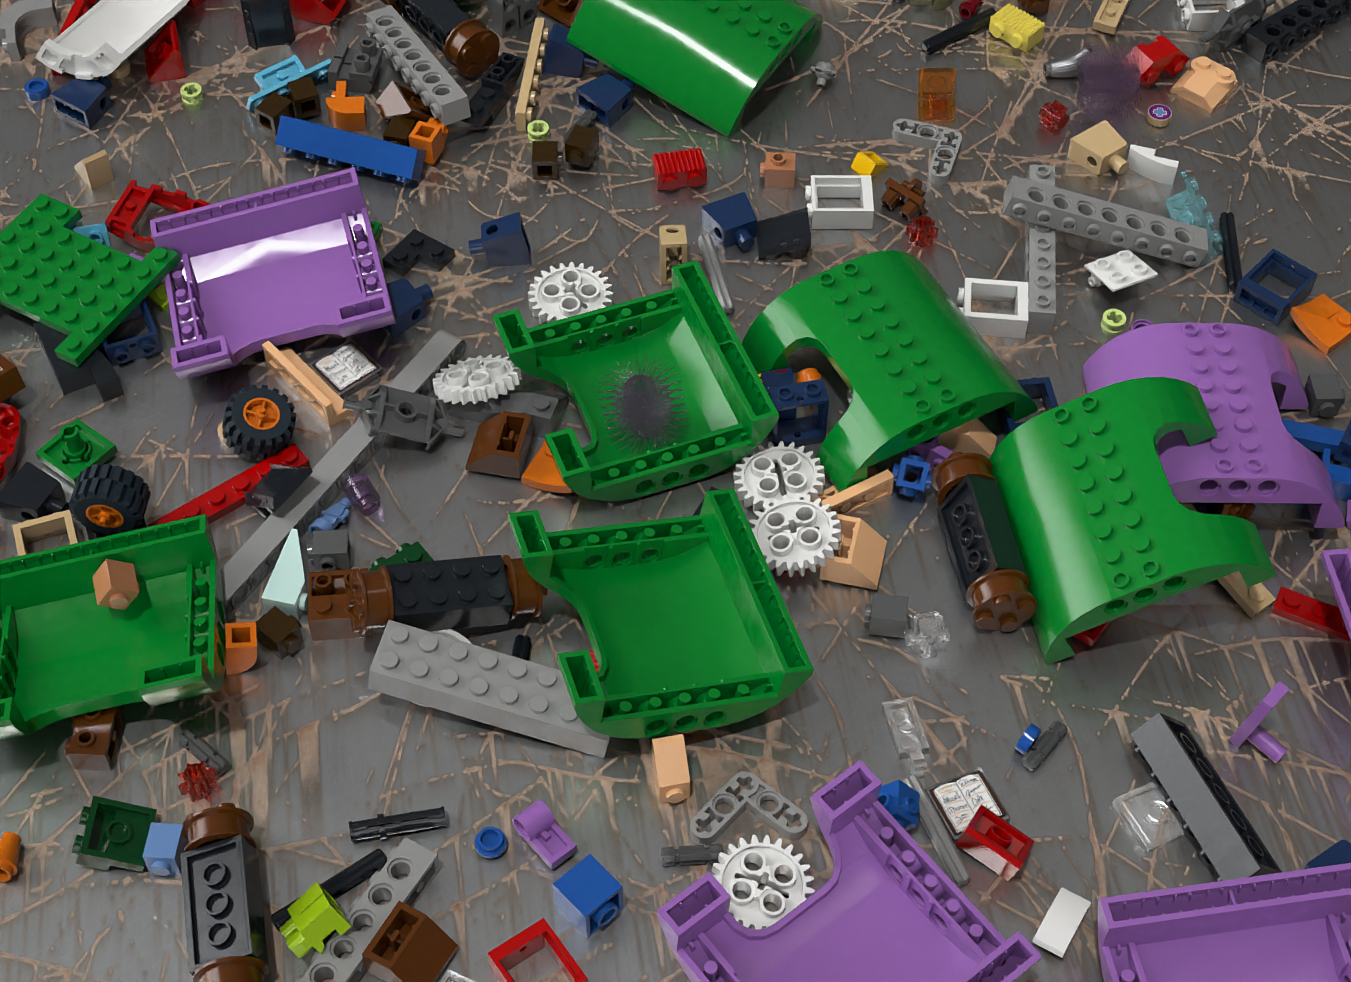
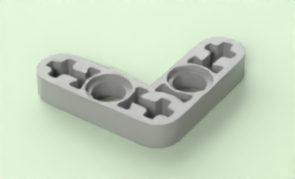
[892,118,962,186]
[690,771,808,846]

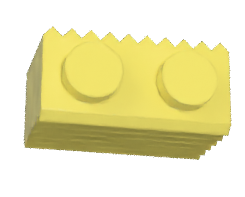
[988,3,1045,53]

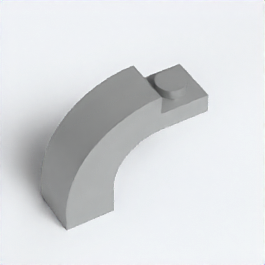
[0,0,58,62]

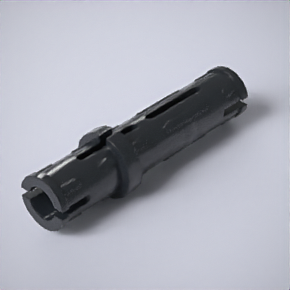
[349,806,447,842]

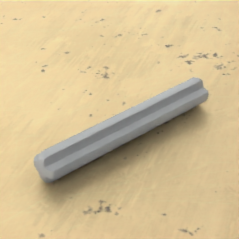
[698,234,735,314]
[903,775,971,887]

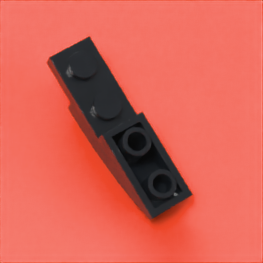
[460,52,525,127]

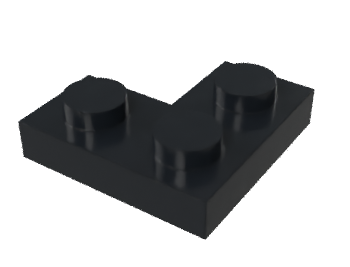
[382,229,455,277]

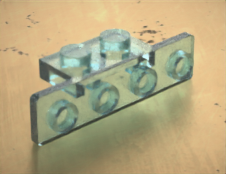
[1164,170,1224,256]

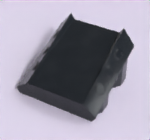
[240,0,295,51]
[756,207,811,260]
[244,464,313,518]

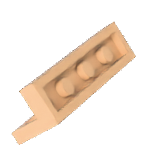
[262,341,352,428]
[812,467,894,516]

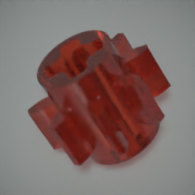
[1038,100,1069,132]
[906,215,939,247]
[177,761,218,802]

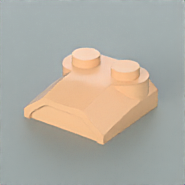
[1170,56,1238,113]

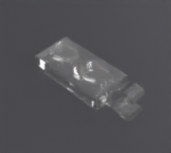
[882,697,930,779]

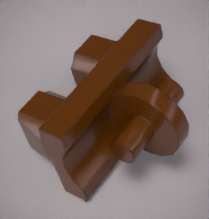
[881,178,928,222]

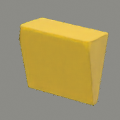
[851,151,889,178]

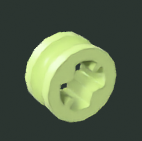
[180,82,204,106]
[527,120,550,143]
[1101,309,1127,335]

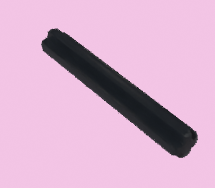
[921,8,997,54]
[1219,212,1242,291]
[271,849,387,931]

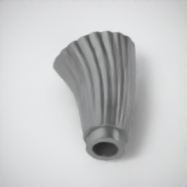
[1043,45,1099,78]

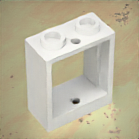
[1177,0,1245,31]
[805,175,874,229]
[957,278,1028,339]

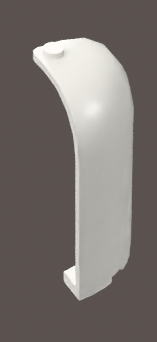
[35,0,189,80]

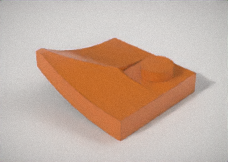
[1290,293,1351,355]
[521,441,573,493]

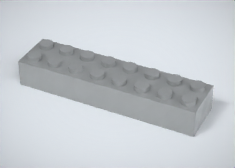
[368,620,611,758]

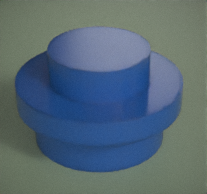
[475,827,507,858]

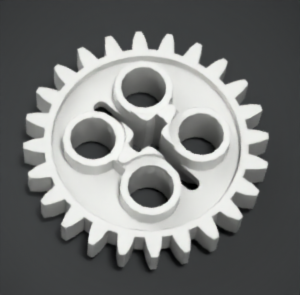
[528,262,613,324]
[433,354,522,405]
[733,441,825,512]
[749,493,842,577]
[712,835,815,929]

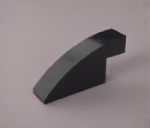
[33,322,125,402]

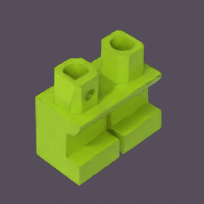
[279,881,351,959]

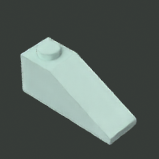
[261,528,308,621]

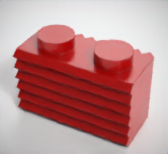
[652,147,707,190]

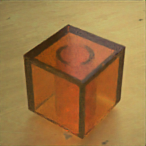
[918,68,957,120]

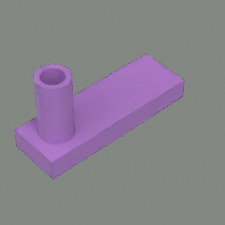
[1229,681,1289,763]

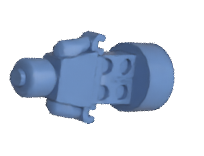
[308,498,352,537]

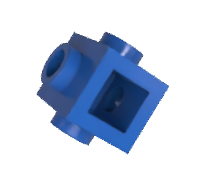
[892,455,932,497]
[877,780,920,831]

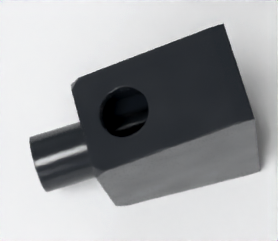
[0,462,70,522]

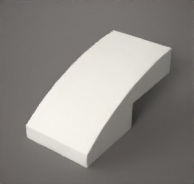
[1127,144,1179,186]
[1032,887,1091,958]

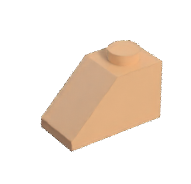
[939,418,997,459]
[652,734,690,803]

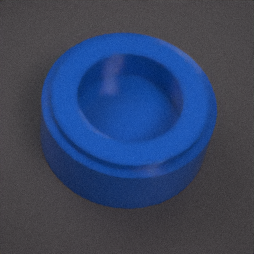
[24,78,51,101]
[1015,723,1041,755]

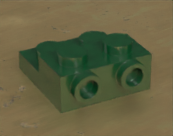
[71,796,157,872]

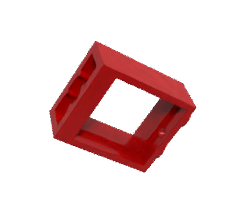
[488,918,588,982]

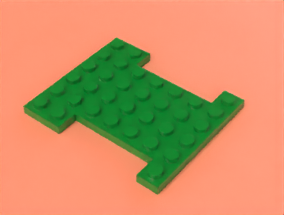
[0,193,181,367]

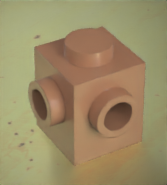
[760,152,796,189]
[92,559,140,610]

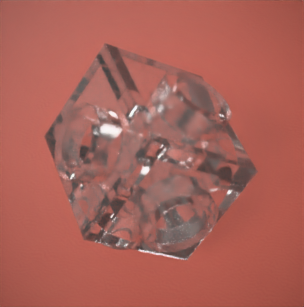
[904,611,950,658]

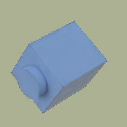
[142,822,188,876]

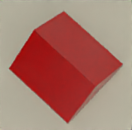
[144,19,186,83]
[955,804,1034,881]

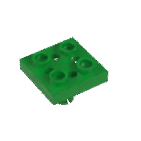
[35,419,118,485]

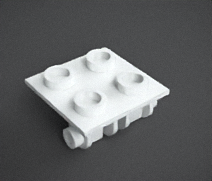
[1084,249,1158,292]

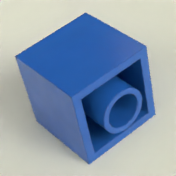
[553,854,623,939]

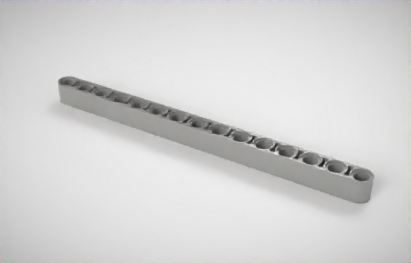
[220,330,467,621]

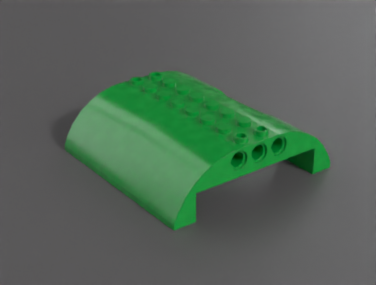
[566,0,822,138]
[742,250,1038,493]
[492,260,779,501]
[989,377,1277,665]
[508,488,814,738]
[0,514,226,741]

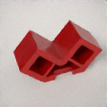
[1119,35,1190,88]

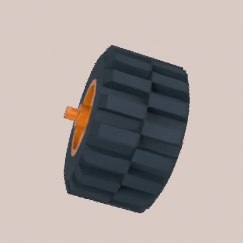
[222,385,296,461]
[69,464,151,535]

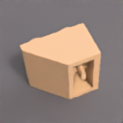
[820,514,887,590]

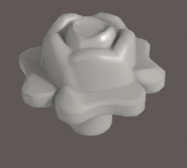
[810,61,837,87]

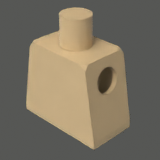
[1067,120,1129,175]
[659,225,687,285]

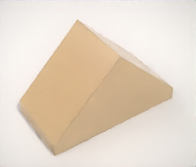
[74,149,114,190]

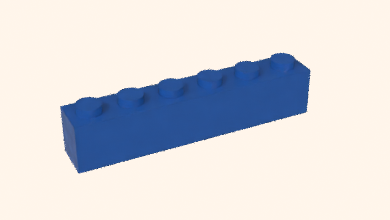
[275,115,426,183]

